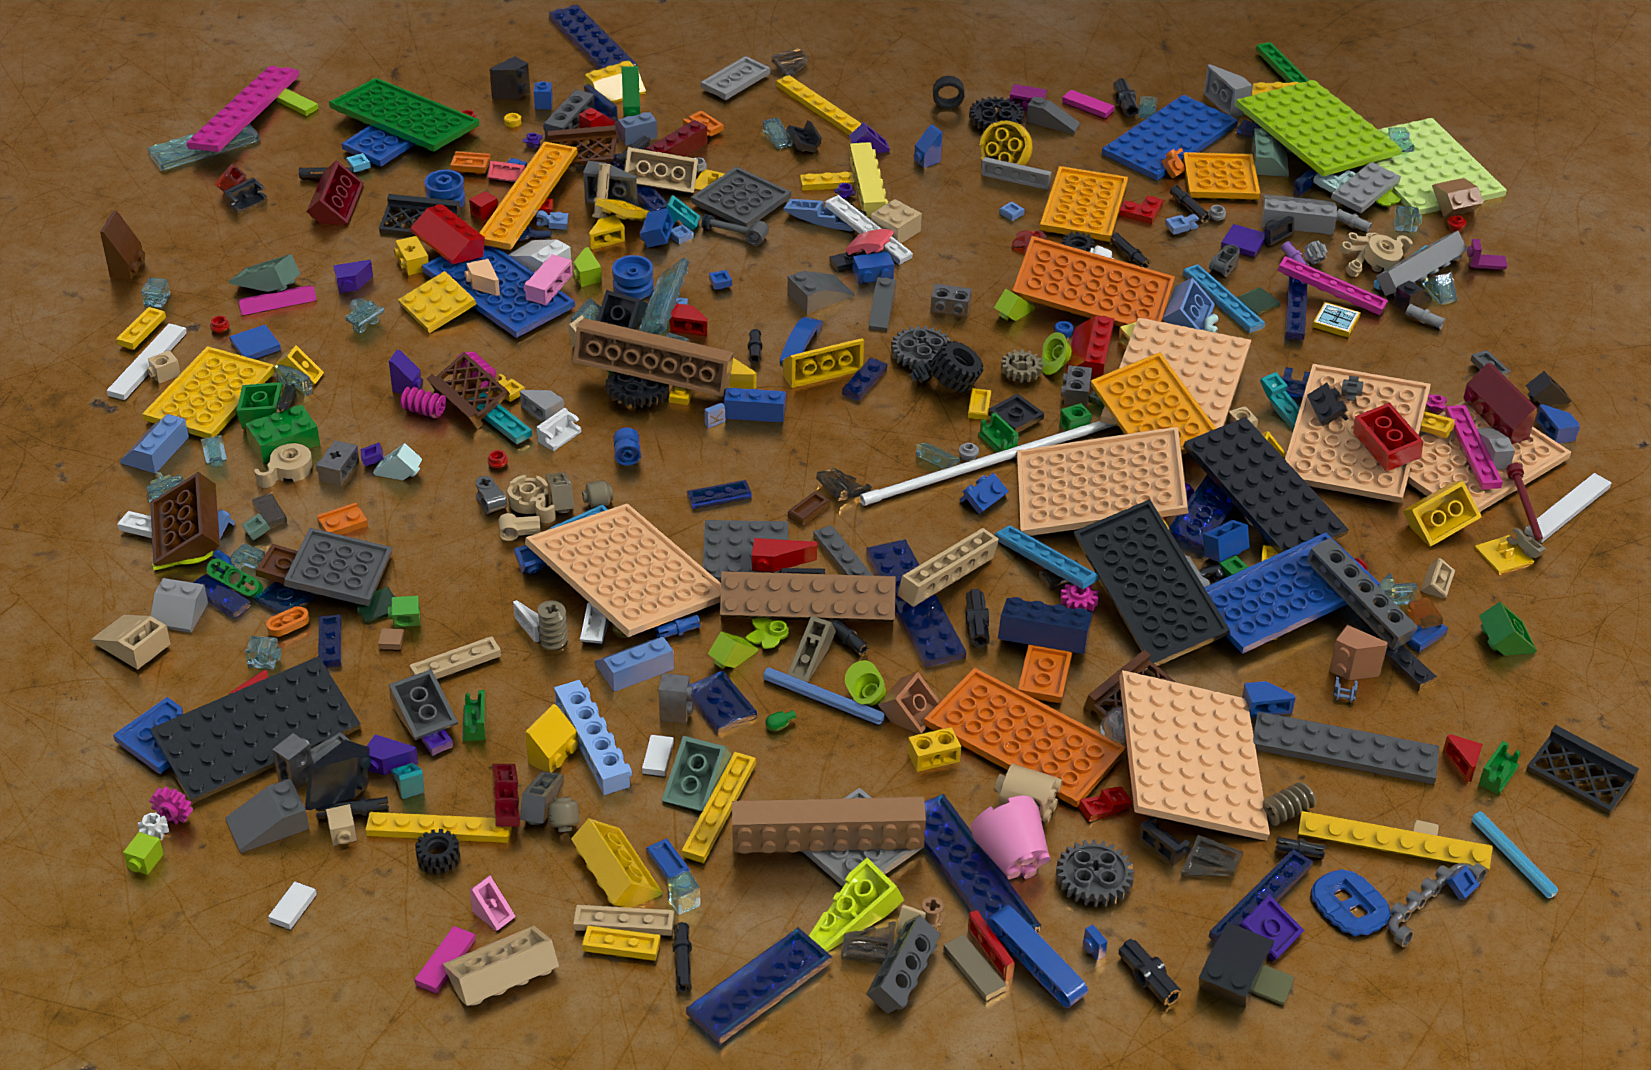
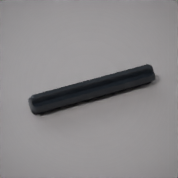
[615,135,651,166]
[277,384,296,411]

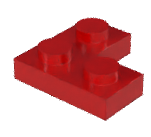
[1118,196,1164,224]

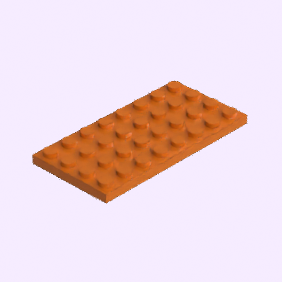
[1012,236,1175,327]
[924,668,1126,808]

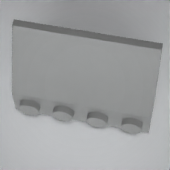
[1262,194,1337,235]

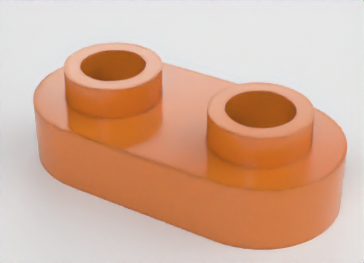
[266,606,309,637]

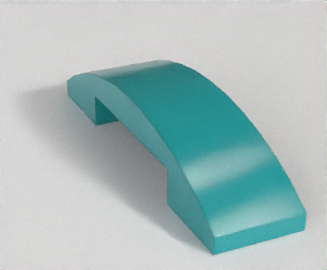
[1260,372,1300,429]

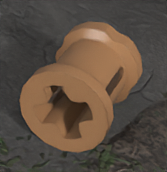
[922,897,944,929]

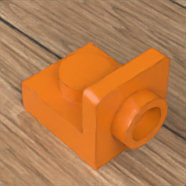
[1161,148,1185,179]

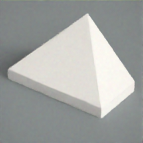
[513,600,540,643]

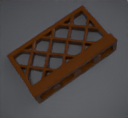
[547,125,619,166]
[426,352,510,429]
[1083,650,1176,737]

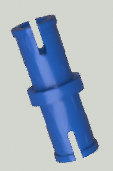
[655,615,701,638]

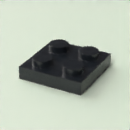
[988,394,1044,433]

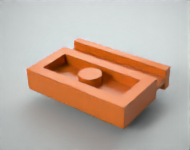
[683,110,724,136]
[450,151,491,174]
[317,503,368,535]

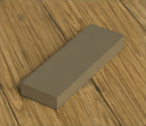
[943,935,1007,1001]

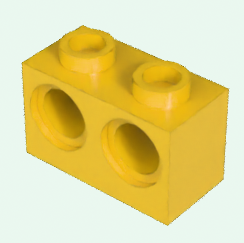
[908,727,961,772]

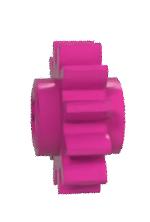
[1060,584,1099,611]
[149,786,193,824]

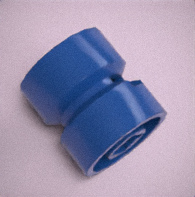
[613,428,641,466]

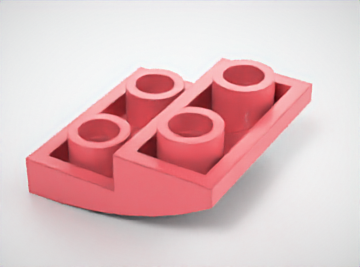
[845,229,894,255]

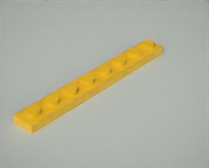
[776,75,862,135]
[1298,811,1493,870]

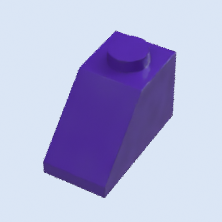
[849,122,890,153]
[333,260,373,293]
[389,350,423,394]
[367,734,418,775]

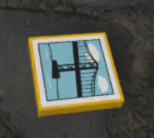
[1312,302,1361,338]

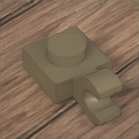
[1506,528,1546,558]

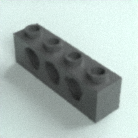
[543,90,595,138]
[866,915,941,1014]

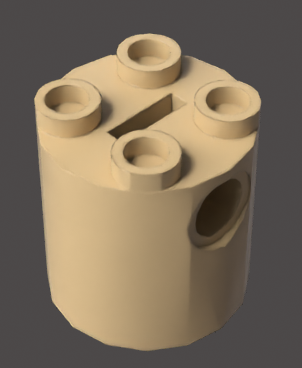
[994,763,1062,823]

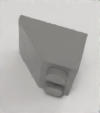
[151,578,208,633]

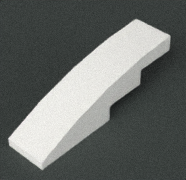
[580,602,610,644]

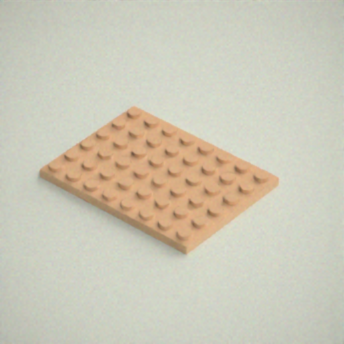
[1100,318,1251,428]
[1285,364,1431,503]
[1407,400,1571,512]
[1017,427,1188,536]
[525,504,721,637]
[1119,670,1270,841]

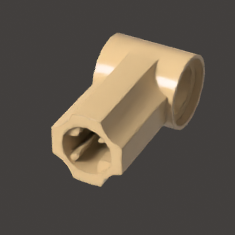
[499,513,541,541]

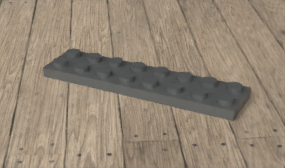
[1253,711,1439,785]

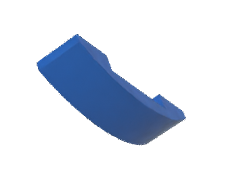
[780,317,823,364]

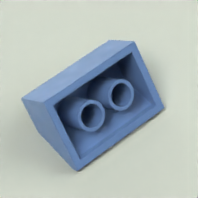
[1163,277,1215,330]
[120,414,189,474]
[595,637,674,692]

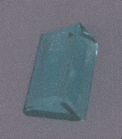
[571,298,601,323]
[916,443,961,469]

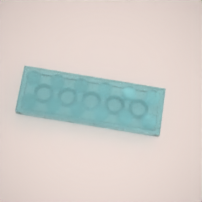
[147,123,260,171]
[639,257,690,335]

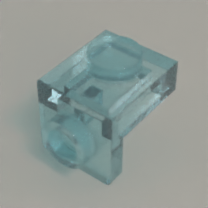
[231,543,265,570]

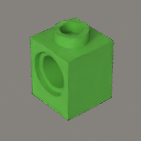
[388,596,420,628]

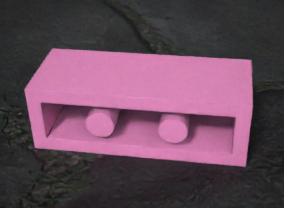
[524,254,573,305]

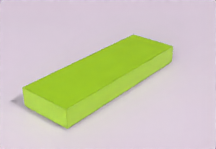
[274,88,319,116]

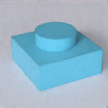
[347,153,370,172]

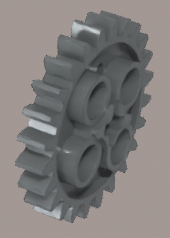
[891,325,951,369]
[1056,839,1135,907]

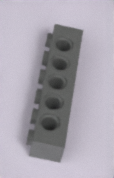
[1306,538,1418,650]

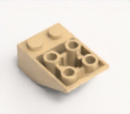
[91,615,170,669]

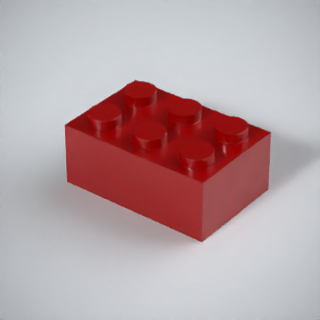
[1353,402,1423,472]

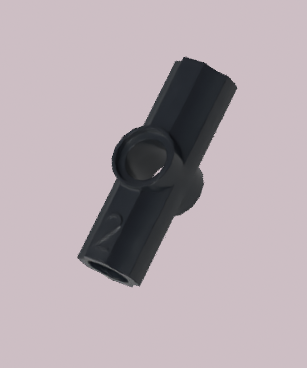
[1113,78,1139,118]
[965,589,990,648]
[1118,939,1182,1006]

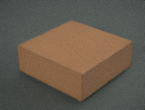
[378,628,404,650]

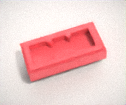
[488,161,526,183]

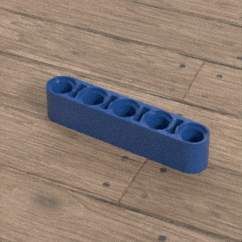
[987,905,1088,1008]

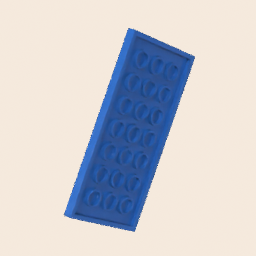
[1102,95,1238,181]
[422,245,575,338]
[1205,532,1380,654]

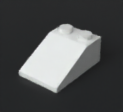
[509,240,571,273]

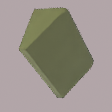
[1252,965,1294,1006]

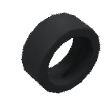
[932,75,965,109]

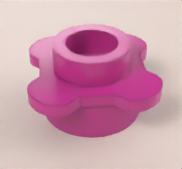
[1426,394,1447,412]

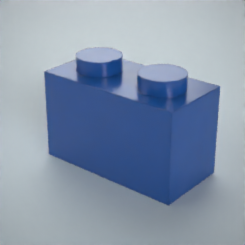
[640,208,674,248]
[853,252,894,284]
[1203,520,1249,562]

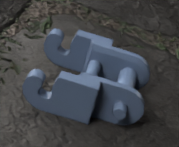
[1334,677,1358,703]

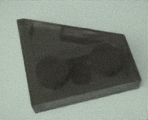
[771,48,809,77]
[816,468,872,501]
[1181,835,1243,877]
[841,921,896,964]

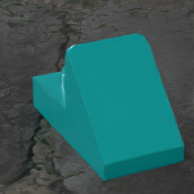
[666,195,701,231]
[391,763,424,799]

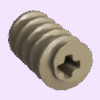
[538,601,568,650]
[1263,782,1316,826]

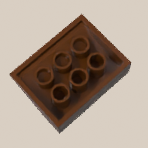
[150,472,220,566]

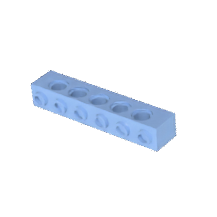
[554,680,632,795]

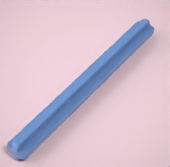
[763,667,885,725]

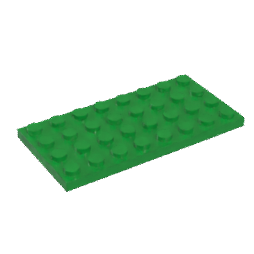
[329,78,480,151]

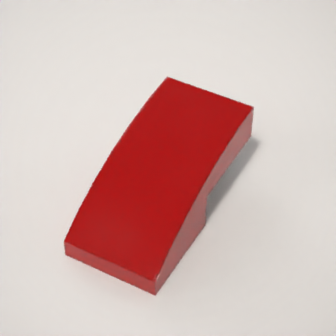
[1078,786,1133,822]

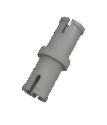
[1336,209,1372,233]
[1405,304,1445,329]

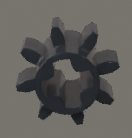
[910,360,934,384]

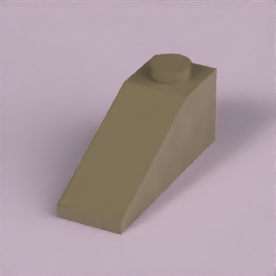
[545,472,574,513]
[788,616,836,682]

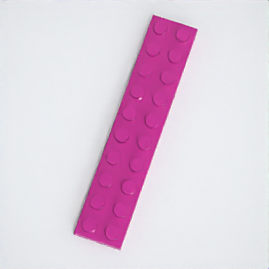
[186,66,299,152]

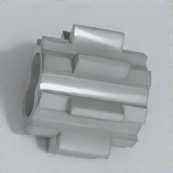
[1303,241,1328,264]

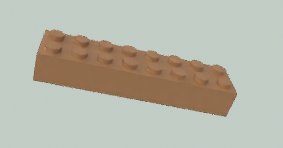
[573,318,734,397]
[720,571,896,622]
[732,797,926,854]

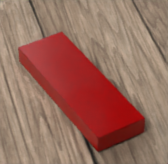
[968,910,1015,981]

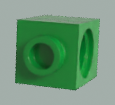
[1059,403,1092,431]

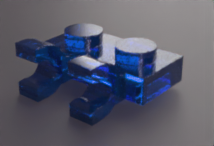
[1281,367,1310,401]

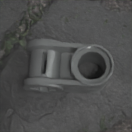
[1209,245,1240,277]
[475,476,508,514]

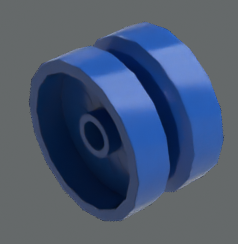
[424,170,465,208]
[612,255,654,300]

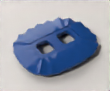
[1310,869,1391,936]

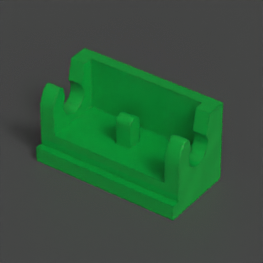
[978,412,1019,453]
[462,690,487,741]
[1478,741,1520,795]

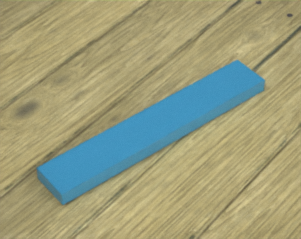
[1183,264,1265,333]
[995,525,1098,589]

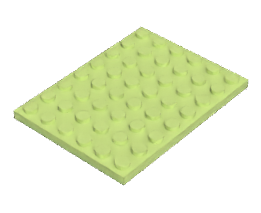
[1366,118,1507,216]

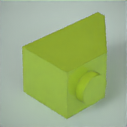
[572,247,602,287]
[994,289,1036,321]
[708,631,758,668]

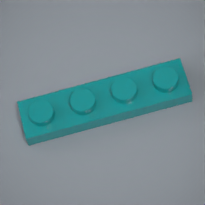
[469,393,533,444]

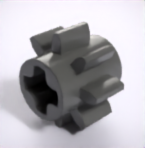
[1341,376,1364,400]

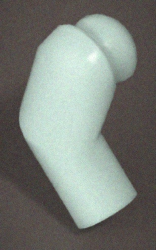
[1204,314,1218,333]

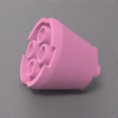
[971,796,1051,879]

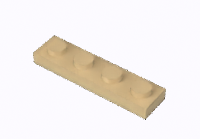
[410,636,501,679]
[573,905,674,936]

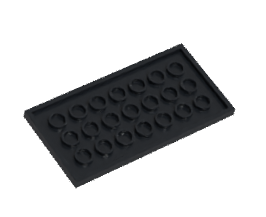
[1183,417,1349,554]
[1074,499,1230,666]
[150,656,361,804]

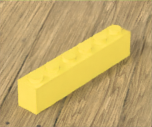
[850,143,888,217]

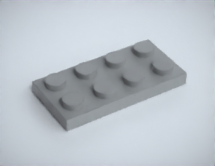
[701,56,770,100]
[1331,162,1401,213]

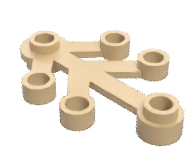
[1340,232,1383,277]

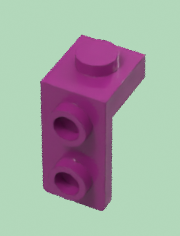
[1467,239,1507,270]

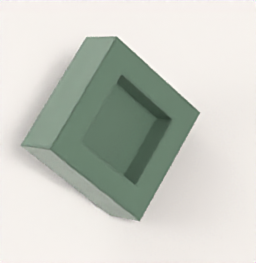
[242,513,271,540]

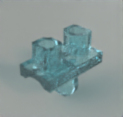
[345,299,384,333]
[146,472,184,502]

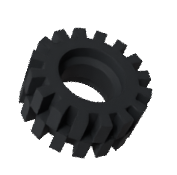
[1062,232,1095,252]
[415,829,460,874]

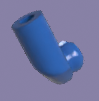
[212,550,233,575]

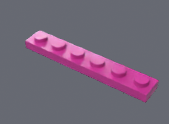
[1277,256,1388,315]
[1445,405,1503,489]

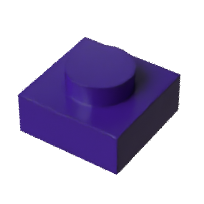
[360,442,384,466]
[422,730,453,756]

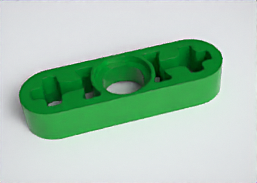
[207,559,263,599]

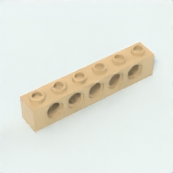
[897,528,999,607]

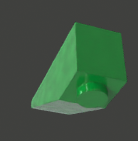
[621,66,640,118]

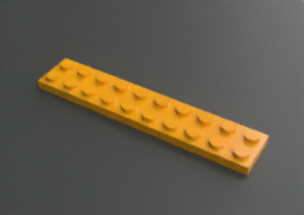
[480,142,577,250]

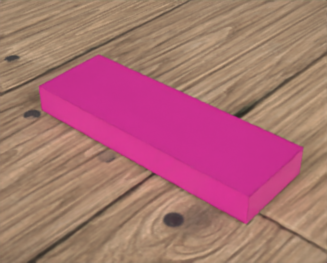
[1062,90,1114,118]
[414,926,476,994]

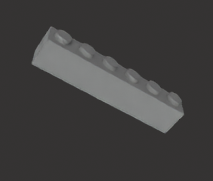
[1376,231,1467,296]

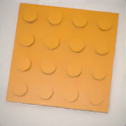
[1183,152,1260,200]

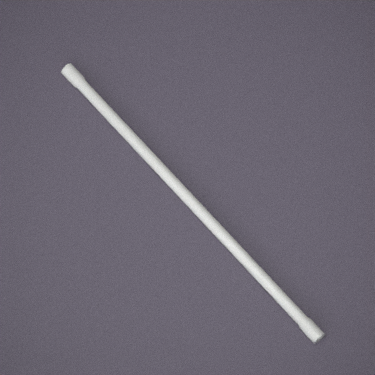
[860,420,1117,506]

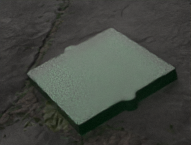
[1236,287,1281,315]
[354,587,397,624]

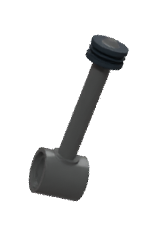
[701,214,769,246]

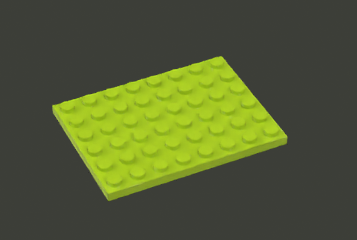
[1235,80,1402,176]

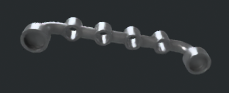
[1388,863,1488,947]

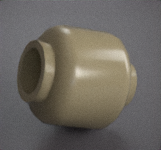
[582,480,613,509]
[548,797,579,832]

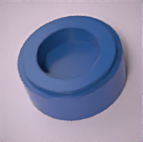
[1054,321,1074,338]

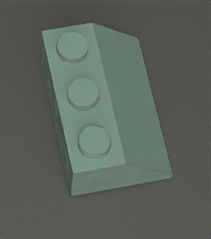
[1252,128,1289,177]

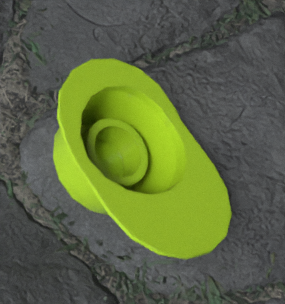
[1042,332,1072,375]
[845,660,886,706]

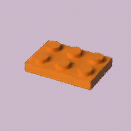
[1018,644,1072,703]

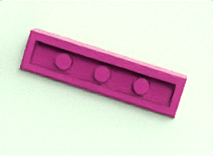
[237,285,316,315]

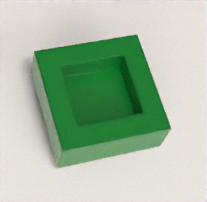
[1219,556,1249,577]

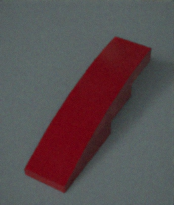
[492,763,520,827]

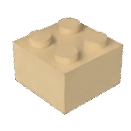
[871,199,922,244]

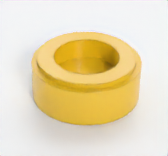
[504,113,521,127]

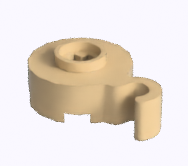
[1364,235,1413,271]
[254,443,313,488]
[507,475,555,523]

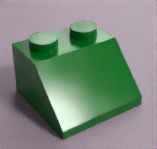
[236,382,283,429]
[1479,601,1537,656]

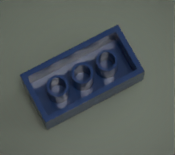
[998,597,1093,654]

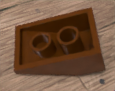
[100,210,145,280]

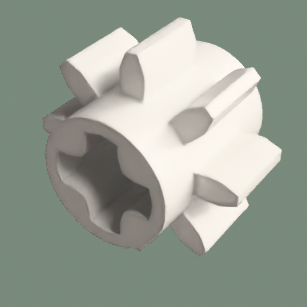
[137,812,169,840]

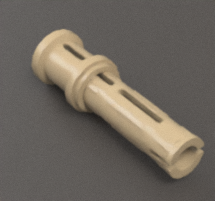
[592,163,611,218]

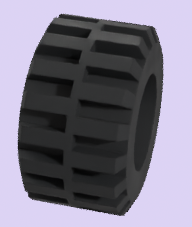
[930,341,984,392]

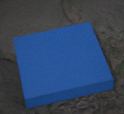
[229,325,281,359]

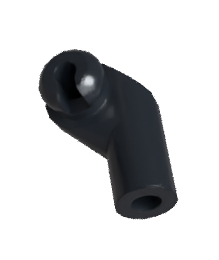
[1199,565,1224,580]

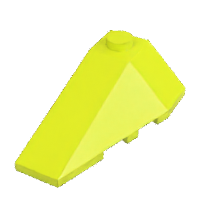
[809,857,904,954]

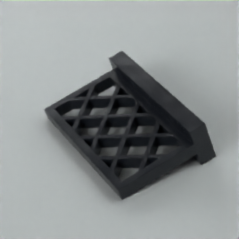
[379,194,461,236]
[1526,725,1639,814]

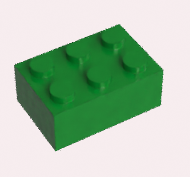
[245,404,320,465]

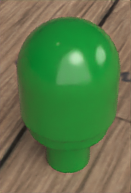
[765,710,796,732]

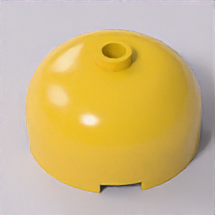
[979,120,1033,166]

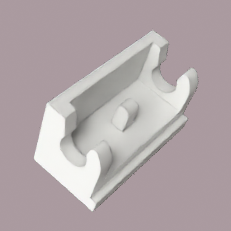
[537,408,581,451]

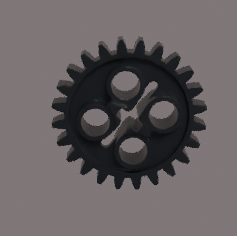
[969,96,1024,131]
[606,371,669,408]

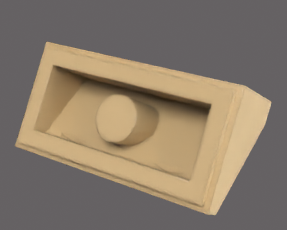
[1421,558,1455,598]

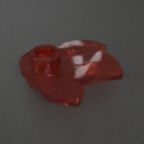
[1011,230,1046,254]

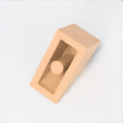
[465,259,500,296]

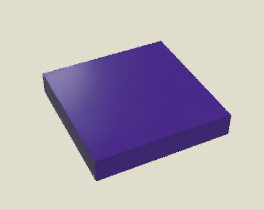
[1221,224,1265,257]
[1238,895,1304,962]

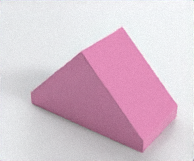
[470,876,516,931]

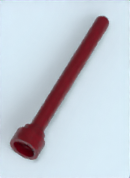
[1506,463,1543,541]

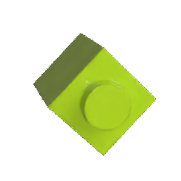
[123,832,164,875]

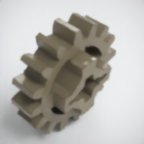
[1001,349,1043,382]

